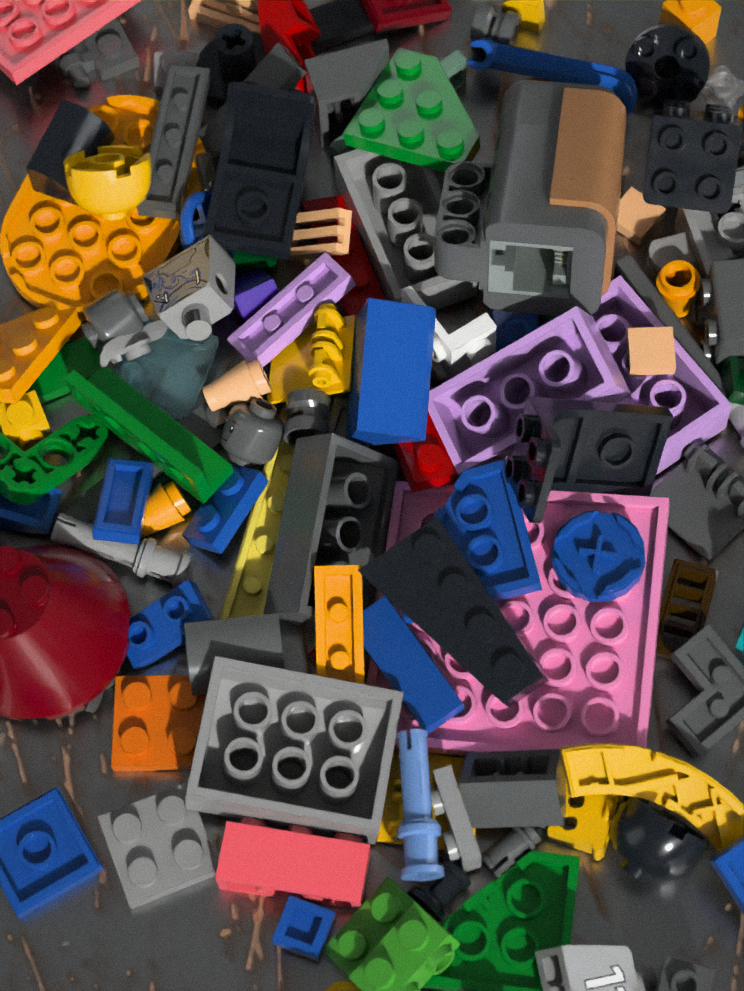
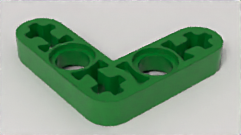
[0,416,108,505]

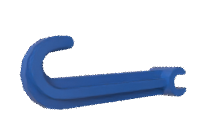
[467,38,637,117]

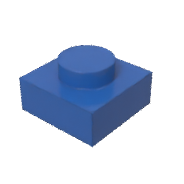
[272,895,336,961]

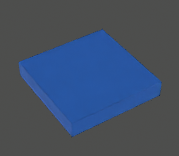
[0,786,104,920]

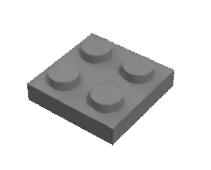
[98,782,218,909]

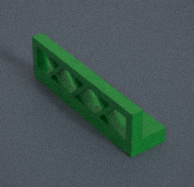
[64,366,234,504]

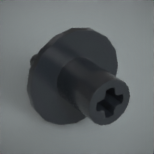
[196,23,266,102]

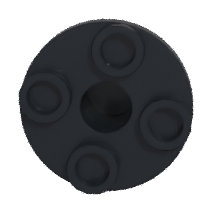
[625,24,710,106]

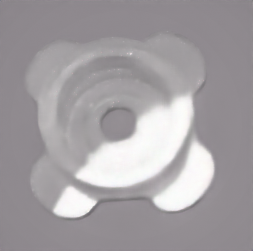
[699,66,744,108]

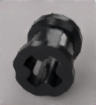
[407,855,471,921]

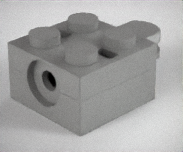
[646,185,744,295]

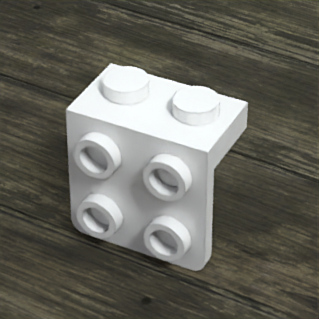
[401,285,497,383]

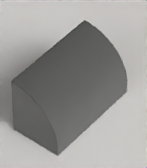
[184,613,284,696]
[459,749,566,828]

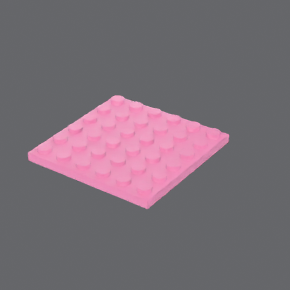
[366,481,670,756]

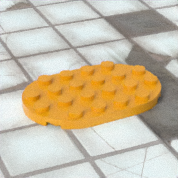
[0,95,208,320]

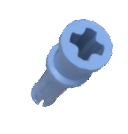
[396,729,445,882]

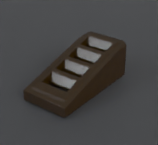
[656,559,719,660]

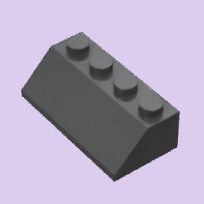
[263,433,399,629]

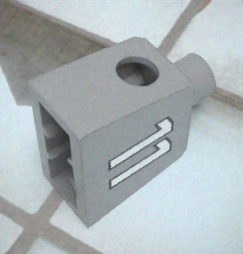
[535,945,657,991]

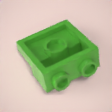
[322,876,461,991]

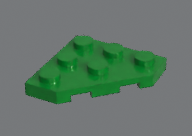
[343,47,480,173]
[422,851,580,991]

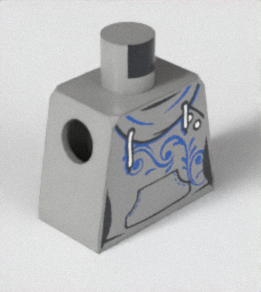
[142,235,235,341]

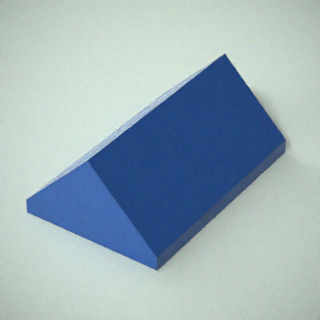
[345,298,436,446]

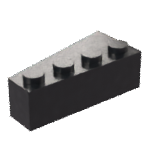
[357,517,549,707]

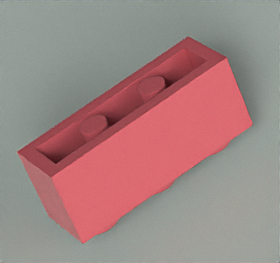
[215,817,371,912]

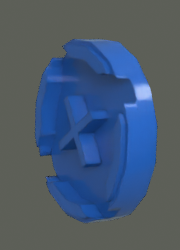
[552,510,646,602]

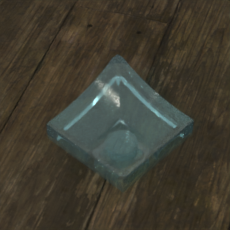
[112,319,219,422]

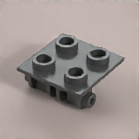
[648,442,744,562]

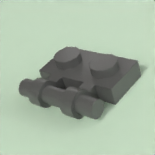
[59,17,140,88]

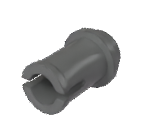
[481,826,541,879]

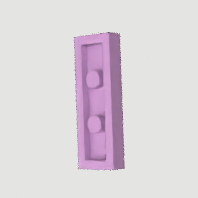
[227,252,356,367]

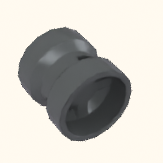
[469,3,522,46]
[284,388,331,448]

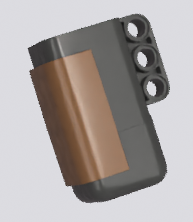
[434,80,627,316]

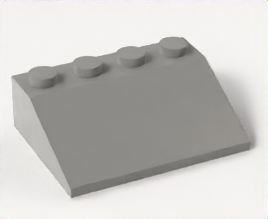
[185,656,404,845]

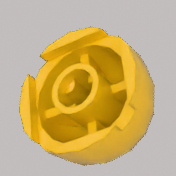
[63,145,152,221]

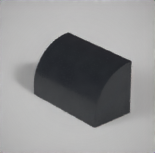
[26,99,115,206]

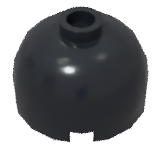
[609,795,710,882]

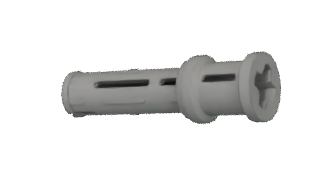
[51,513,193,588]

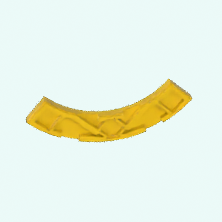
[559,743,744,853]

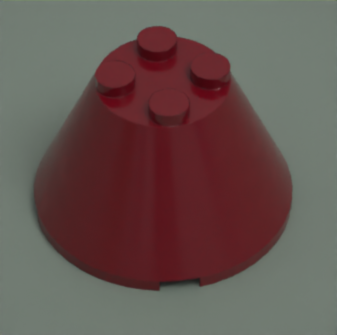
[0,544,132,721]

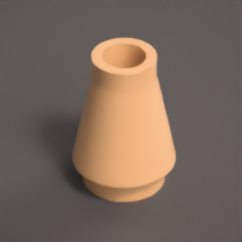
[202,358,272,412]

